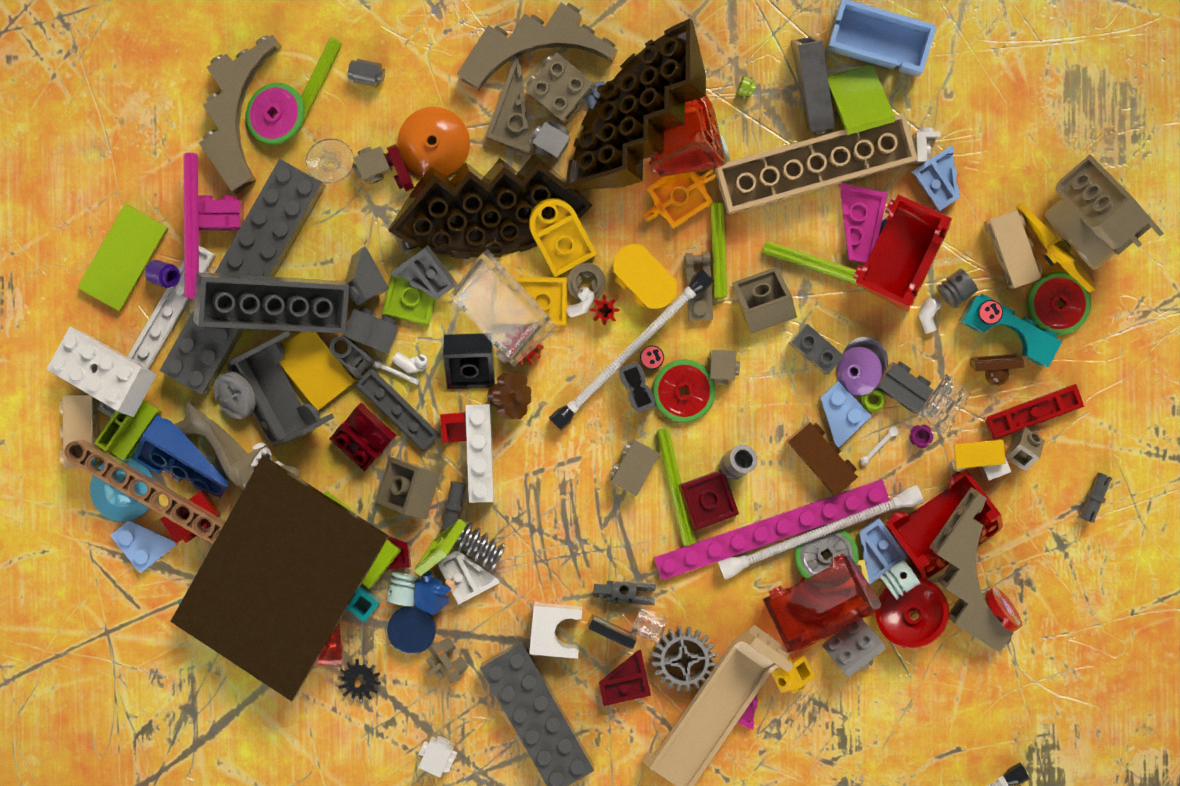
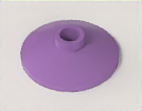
[837,347,882,395]

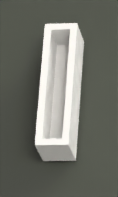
[465,404,495,503]

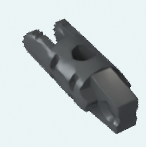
[593,581,656,605]

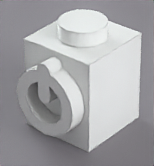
[418,736,457,777]

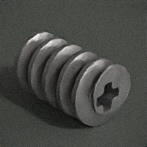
[453,522,505,572]

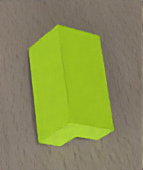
[94,399,162,461]

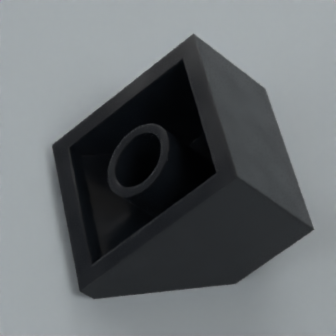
[443,333,495,389]

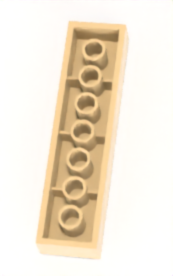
[714,113,918,215]

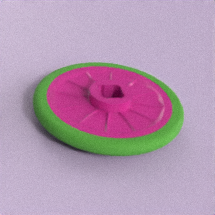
[246,83,305,145]

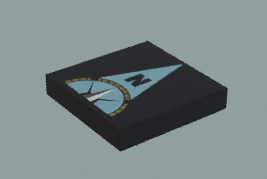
[588,614,636,649]

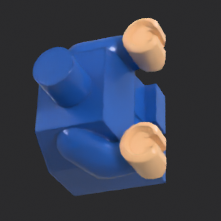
[414,570,455,615]

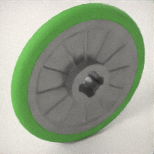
[795,525,859,587]

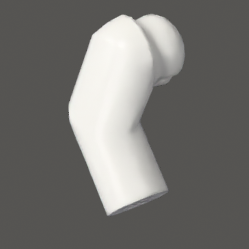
[567,287,594,317]
[919,298,941,334]
[392,352,428,374]

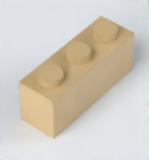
[985,210,1042,289]
[59,395,99,468]

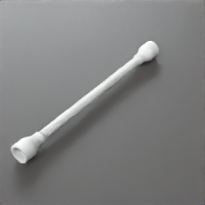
[718,485,924,579]

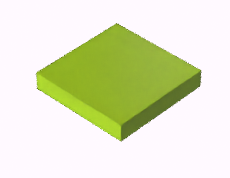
[382,268,436,326]
[414,519,467,576]

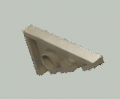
[485,57,531,154]

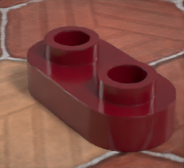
[384,144,415,192]

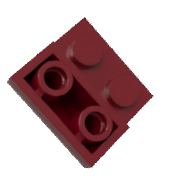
[329,403,397,472]

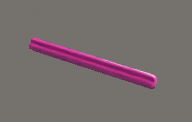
[183,153,199,299]

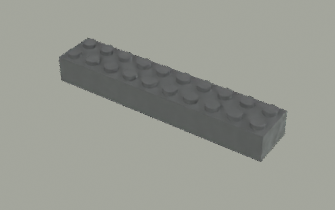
[159,158,326,395]

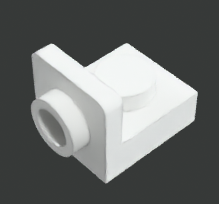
[912,128,941,164]

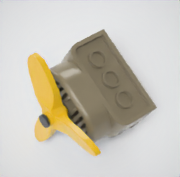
[1016,154,1164,293]

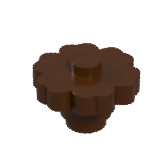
[487,371,531,419]

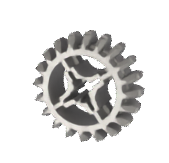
[652,626,717,692]

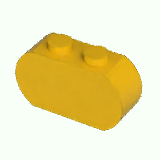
[613,244,677,310]

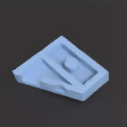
[820,381,871,448]

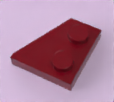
[599,650,651,706]

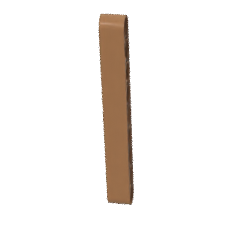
[64,440,226,544]

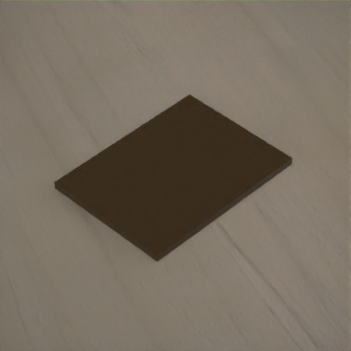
[170,456,389,702]

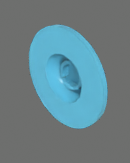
[90,457,154,522]

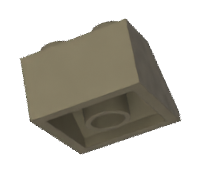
[732,267,797,334]
[376,457,440,519]

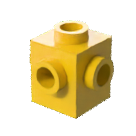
[771,655,815,693]

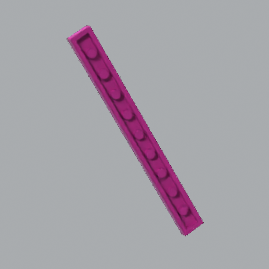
[654,479,890,580]

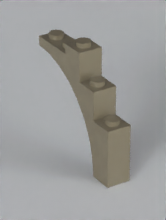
[457,2,617,91]
[199,35,282,194]

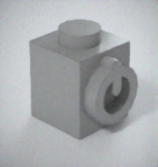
[531,120,570,161]

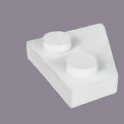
[437,550,500,605]

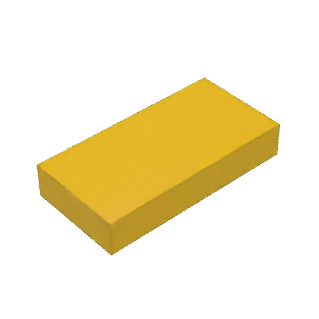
[953,439,1006,469]

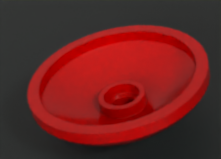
[876,577,949,649]

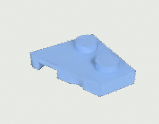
[911,145,960,212]
[859,518,908,584]
[110,520,178,573]

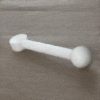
[373,359,420,385]
[860,427,898,466]

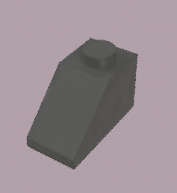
[346,246,389,307]

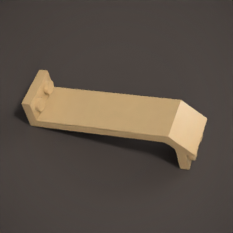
[642,625,794,786]

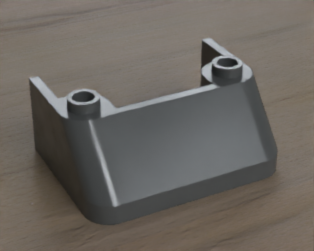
[227,331,334,447]

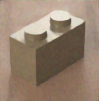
[609,439,660,496]

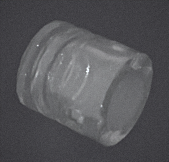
[630,606,668,644]

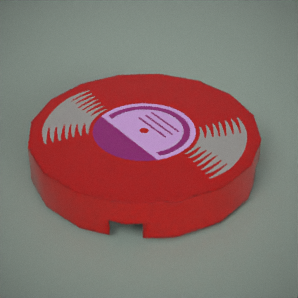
[985,586,1022,632]

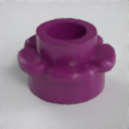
[909,425,933,448]

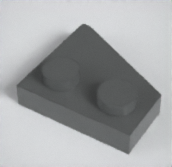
[390,245,457,299]

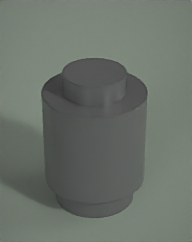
[348,59,385,87]

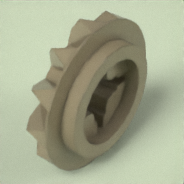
[567,263,606,300]

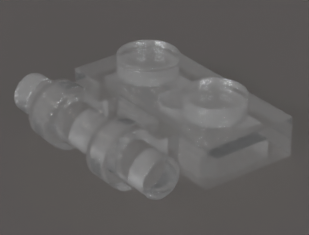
[918,374,971,434]

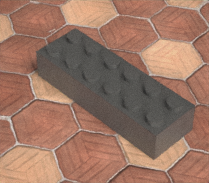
[193,272,349,333]
[480,640,594,786]

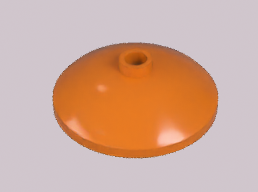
[398,107,470,177]

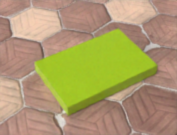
[828,64,895,135]

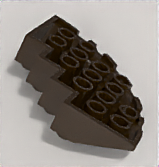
[566,19,706,190]
[388,154,593,259]

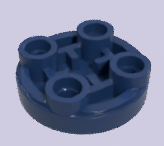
[387,605,437,654]

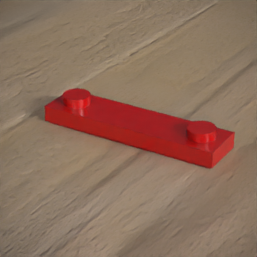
[984,384,1085,440]

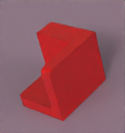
[440,412,467,443]

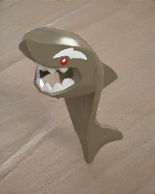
[173,401,300,490]

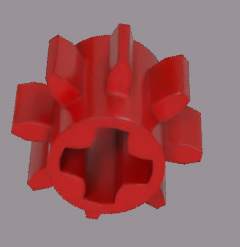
[589,294,620,325]

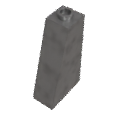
[791,36,835,135]

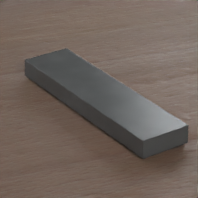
[355,368,441,452]

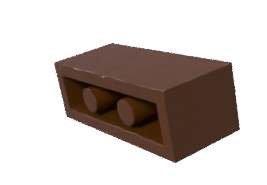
[786,422,858,496]

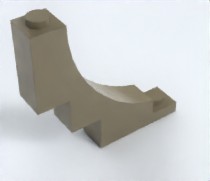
[929,487,1014,652]

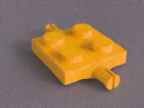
[643,162,717,229]

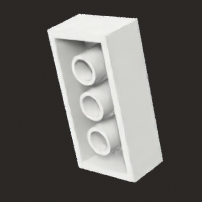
[47,327,157,417]

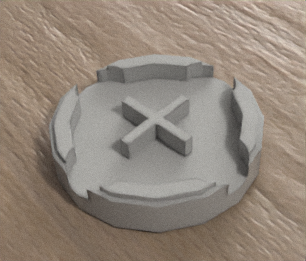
[213,371,256,419]

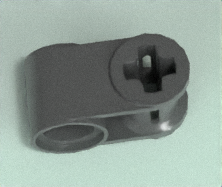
[330,336,376,379]

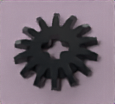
[337,659,381,703]

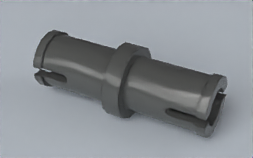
[1080,472,1113,523]
[441,481,466,530]

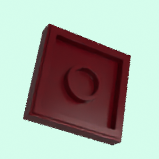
[678,469,739,531]

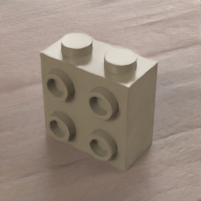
[526,52,596,124]

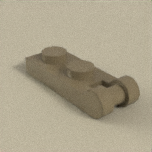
[685,252,713,321]

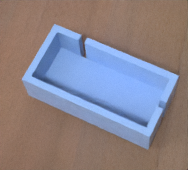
[825,0,937,77]

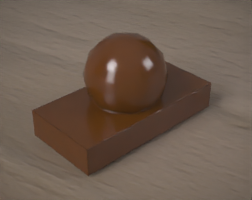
[970,354,1024,386]

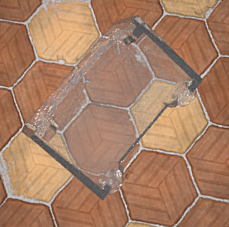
[449,250,557,367]

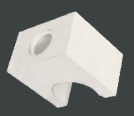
[529,602,582,659]

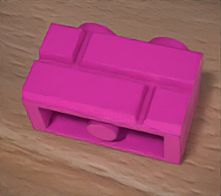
[198,195,244,231]

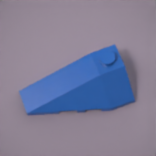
[132,415,229,498]

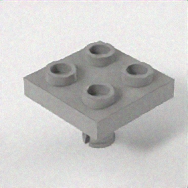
[822,615,887,678]

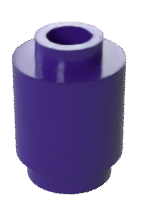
[145,260,181,288]

